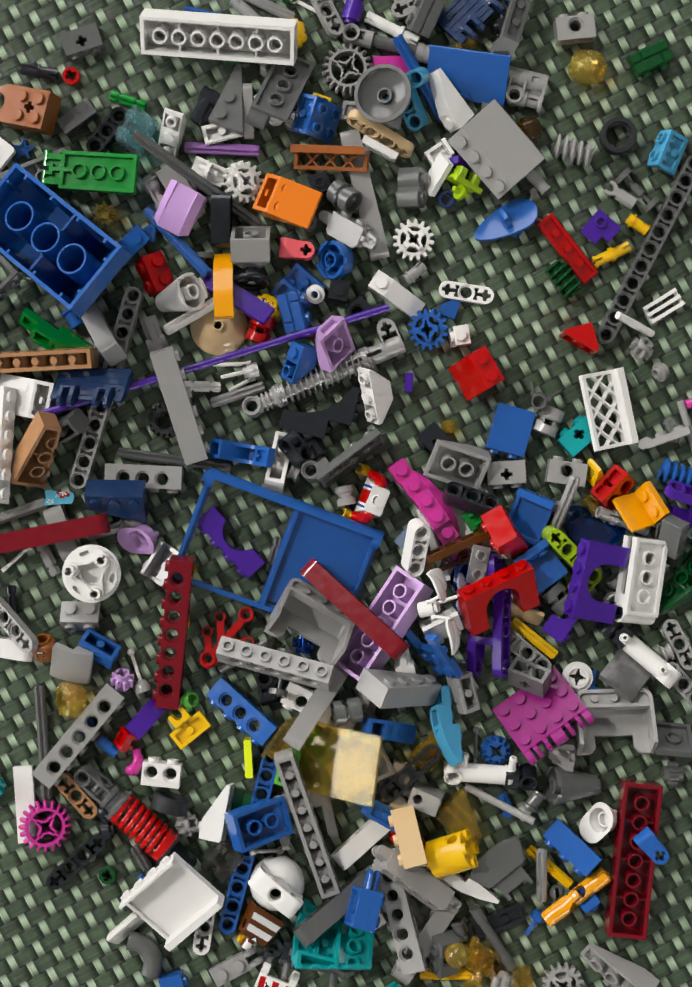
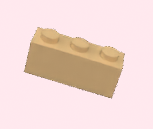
[388,805,428,870]

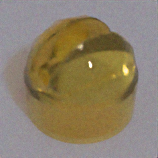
[440,420,456,433]

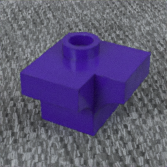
[580,209,621,245]
[541,614,577,643]

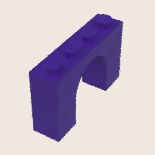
[564,538,630,624]

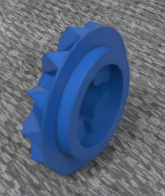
[480,735,511,765]

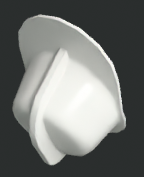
[579,802,618,843]

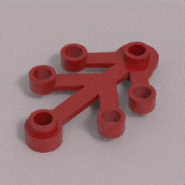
[199,607,255,669]

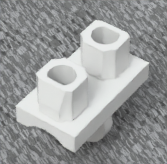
[191,156,228,188]

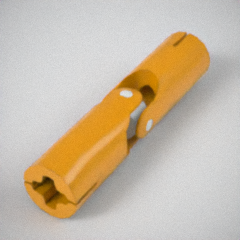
[541,867,612,927]

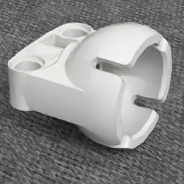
[248,855,305,919]

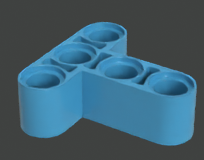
[383,67,430,131]

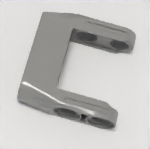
[272,783,339,851]

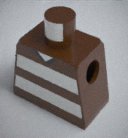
[238,900,285,951]

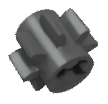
[661,761,684,785]

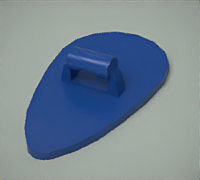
[474,198,538,241]

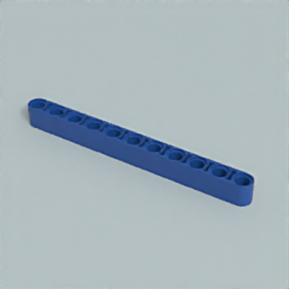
[219,729,285,934]

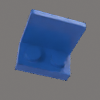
[290,93,343,145]
[513,538,568,595]

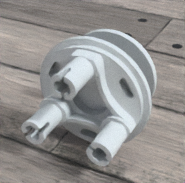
[62,544,121,603]

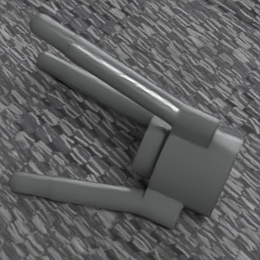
[530,381,562,412]

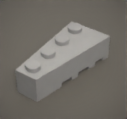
[356,668,442,709]

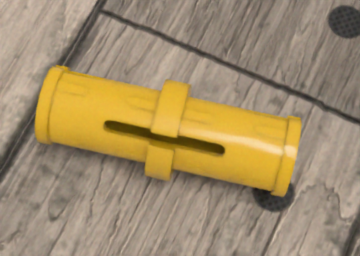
[592,241,632,268]

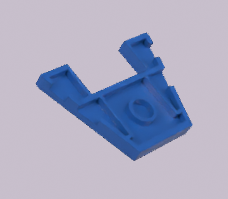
[403,629,464,679]

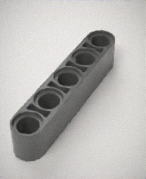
[293,869,366,947]

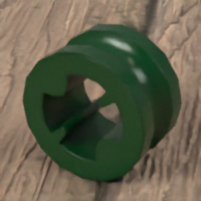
[98,865,117,884]

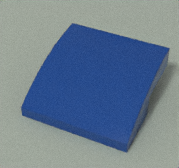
[271,262,327,310]

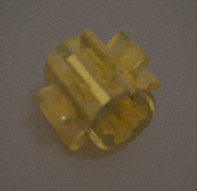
[91,201,117,226]

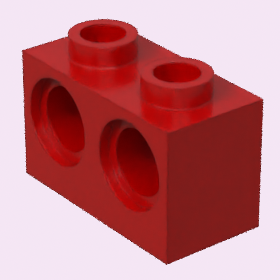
[589,464,636,510]

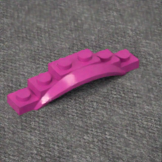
[387,457,469,561]

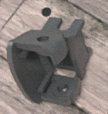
[469,835,533,901]

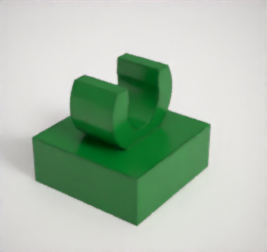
[461,512,483,532]

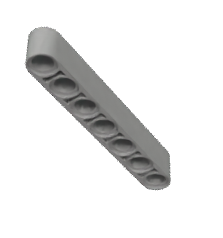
[339,129,390,261]

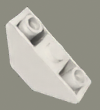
[156,107,186,158]
[357,367,393,425]

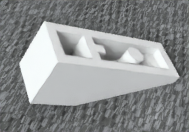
[429,68,475,133]
[368,270,425,317]
[264,431,289,493]
[197,783,235,843]

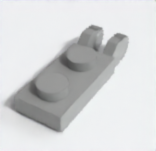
[638,424,692,450]
[209,946,264,987]

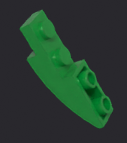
[18,307,91,349]

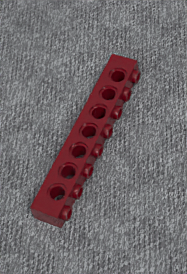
[152,554,195,710]

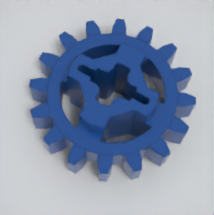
[408,308,450,350]

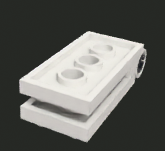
[614,535,668,625]

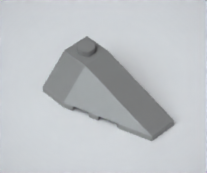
[580,943,660,987]

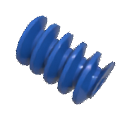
[656,458,692,486]

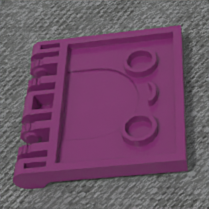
[492,666,596,766]

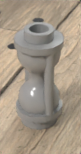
[140,174,164,209]

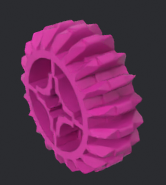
[18,799,72,852]

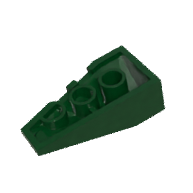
[659,549,692,616]

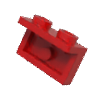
[135,251,174,297]

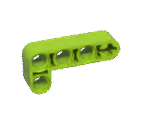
[541,525,602,592]

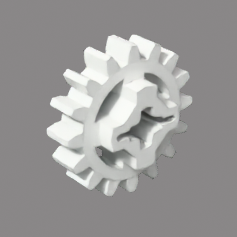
[222,160,264,204]
[392,219,434,261]

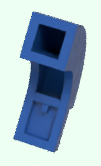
[208,438,275,468]

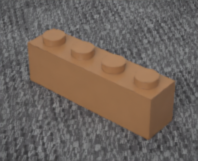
[10,411,62,489]

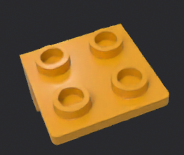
[612,481,670,533]

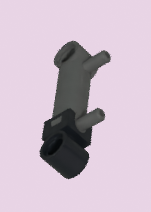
[262,939,355,987]

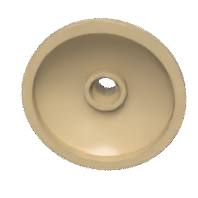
[190,307,248,356]

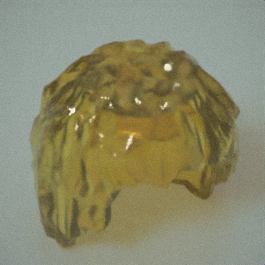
[568,49,607,85]
[55,681,87,718]

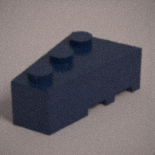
[84,479,149,523]

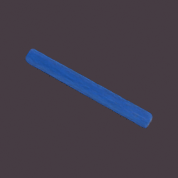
[392,34,442,123]
[143,206,211,277]

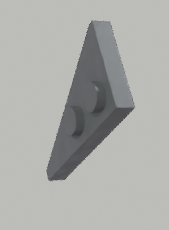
[208,62,244,136]

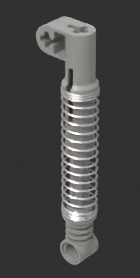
[242,318,406,418]

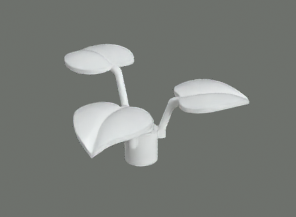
[417,568,467,655]

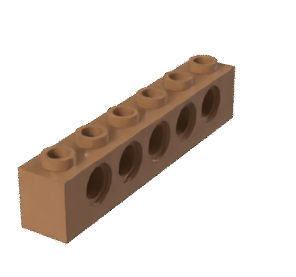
[0,346,99,373]

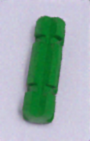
[109,90,147,112]

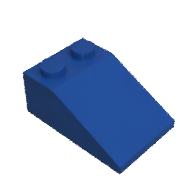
[224,796,294,853]

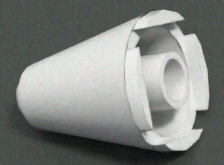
[155,272,208,312]

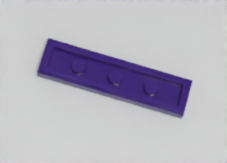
[203,269,275,326]

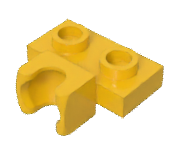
[168,705,212,750]

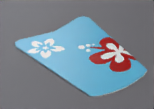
[43,490,74,505]

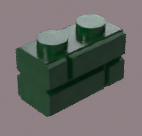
[626,38,673,80]

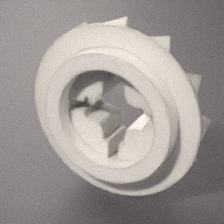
[562,662,593,692]

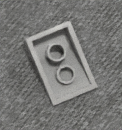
[423,439,492,490]

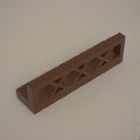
[425,528,494,571]

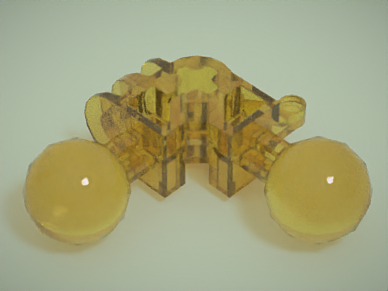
[445,936,497,987]

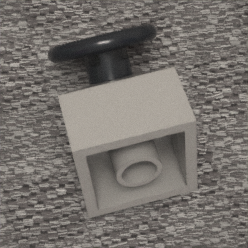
[230,226,271,291]

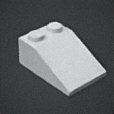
[419,607,464,645]

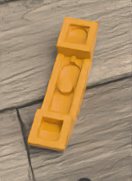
[213,253,234,319]

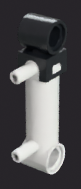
[596,620,682,690]
[443,752,538,791]

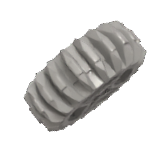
[322,43,373,97]

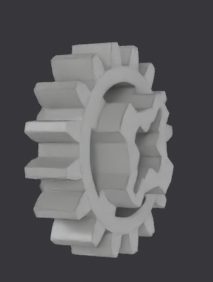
[542,962,584,987]

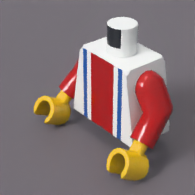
[338,463,390,524]

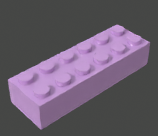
[336,565,434,681]

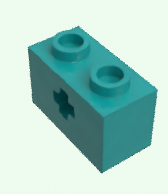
[556,414,596,457]

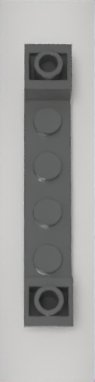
[490,0,532,56]

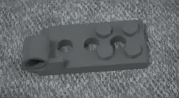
[246,56,315,130]
[301,428,386,490]

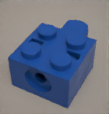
[344,869,385,933]

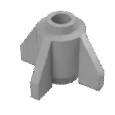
[548,739,578,772]

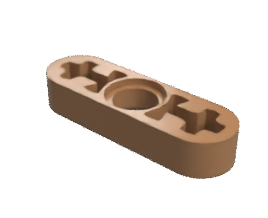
[56,772,98,819]

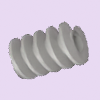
[553,134,596,168]

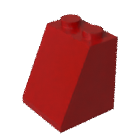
[448,346,505,401]

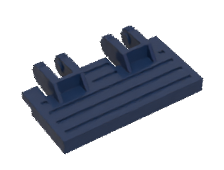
[436,0,510,45]
[50,368,134,409]

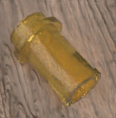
[454,36,480,50]
[580,494,599,519]

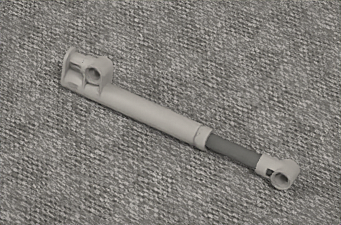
[342,23,549,113]

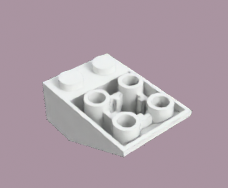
[0,373,55,419]

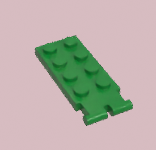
[41,149,139,195]

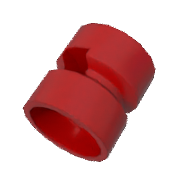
[244,317,276,343]

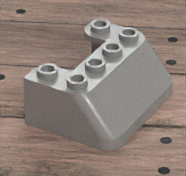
[264,578,355,665]
[574,688,659,756]

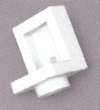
[424,138,455,165]

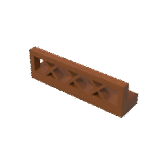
[290,144,370,173]

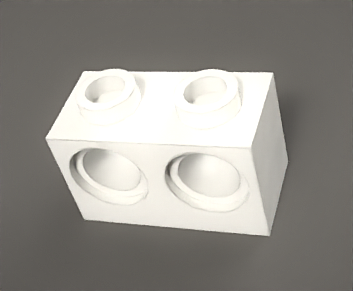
[140,756,183,789]

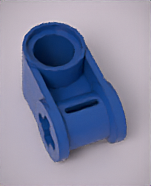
[633,826,669,865]

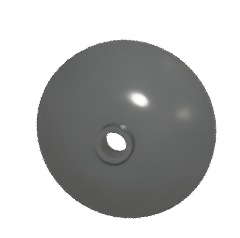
[354,64,412,123]

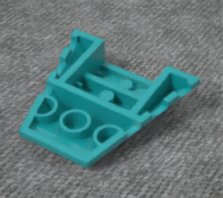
[291,898,374,970]

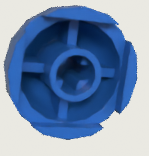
[316,240,354,279]

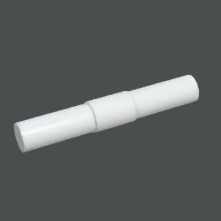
[615,311,655,337]

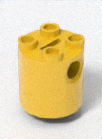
[424,829,479,879]

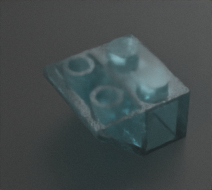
[115,105,159,158]

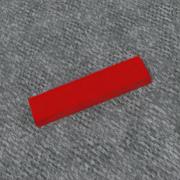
[536,212,599,285]

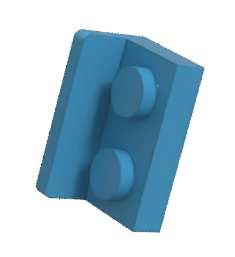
[647,129,689,175]

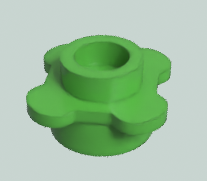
[180,689,199,712]

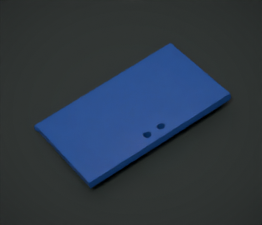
[427,45,512,106]

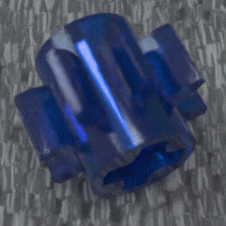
[292,634,315,654]

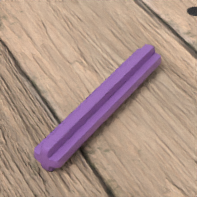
[184,142,260,157]

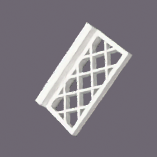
[579,367,639,452]

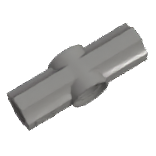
[140,315,169,352]

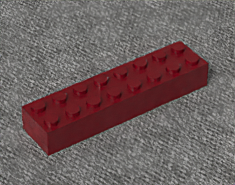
[604,778,663,940]

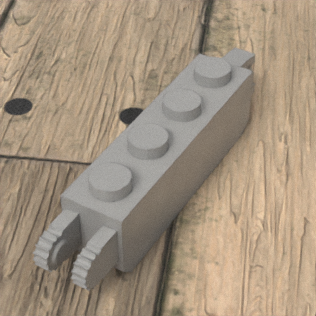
[371,845,462,914]

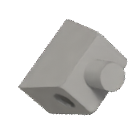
[401,782,446,817]

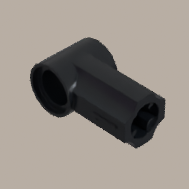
[189,85,221,126]

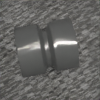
[326,179,363,214]
[541,580,568,617]
[331,697,363,726]

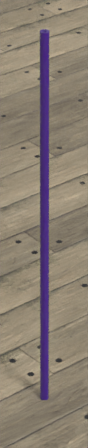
[35,304,390,414]

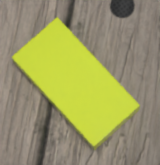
[243,737,254,779]

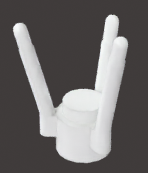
[213,360,260,392]

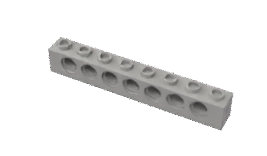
[274,747,340,899]

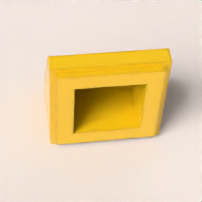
[586,458,604,487]

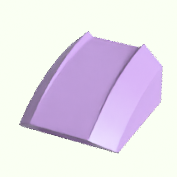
[154,179,207,236]
[315,315,355,372]

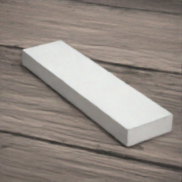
[13,765,38,844]

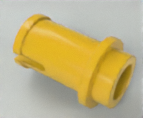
[625,213,651,236]

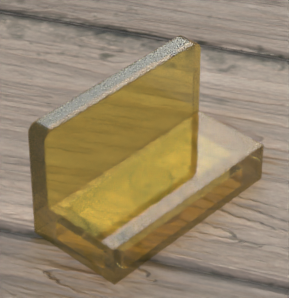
[261,720,292,760]

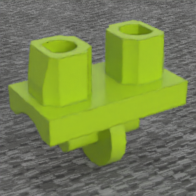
[446,165,483,201]

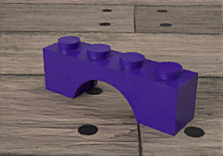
[197,506,266,578]

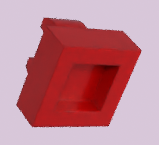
[114,726,139,753]

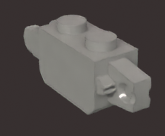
[318,210,380,249]

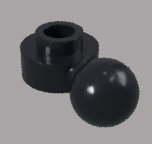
[97,806,117,840]

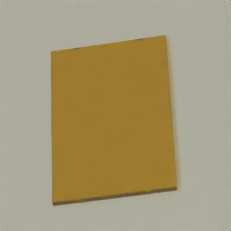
[290,717,383,807]

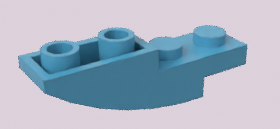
[429,686,464,767]

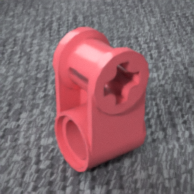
[278,237,316,261]

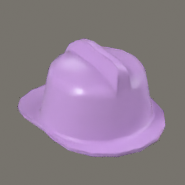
[117,524,159,554]

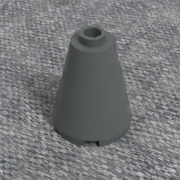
[546,766,601,805]

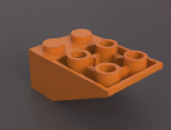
[252,173,323,229]

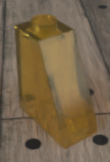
[436,787,482,844]

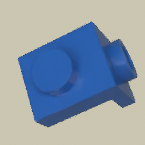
[577,888,601,913]

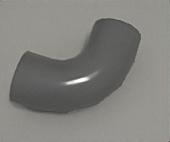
[126,931,162,979]

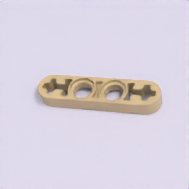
[346,109,414,158]

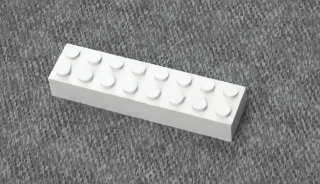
[139,8,298,66]

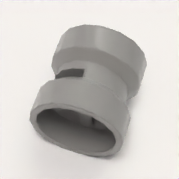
[334,484,356,507]

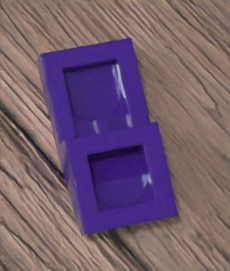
[125,697,167,740]

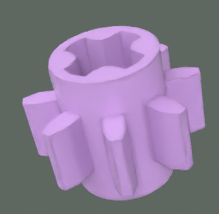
[110,668,134,692]

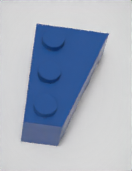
[543,819,604,877]

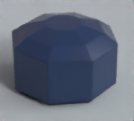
[437,190,457,210]

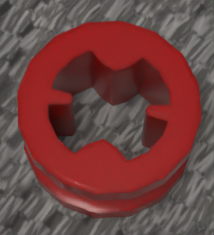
[62,67,81,86]

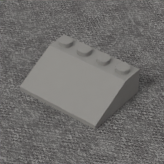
[448,99,545,199]

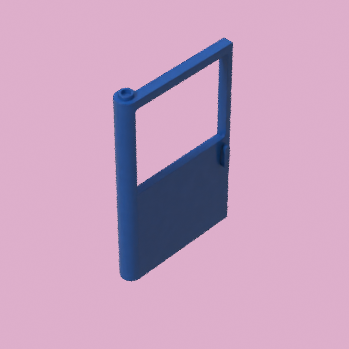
[174,467,384,613]

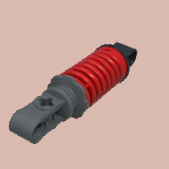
[74,763,197,868]

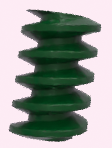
[545,256,586,299]

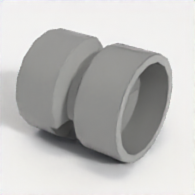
[532,405,565,438]

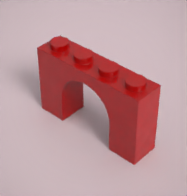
[456,559,540,636]

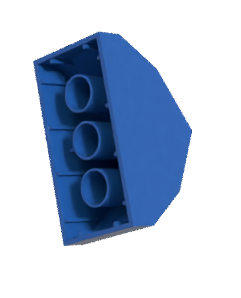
[0,163,132,318]

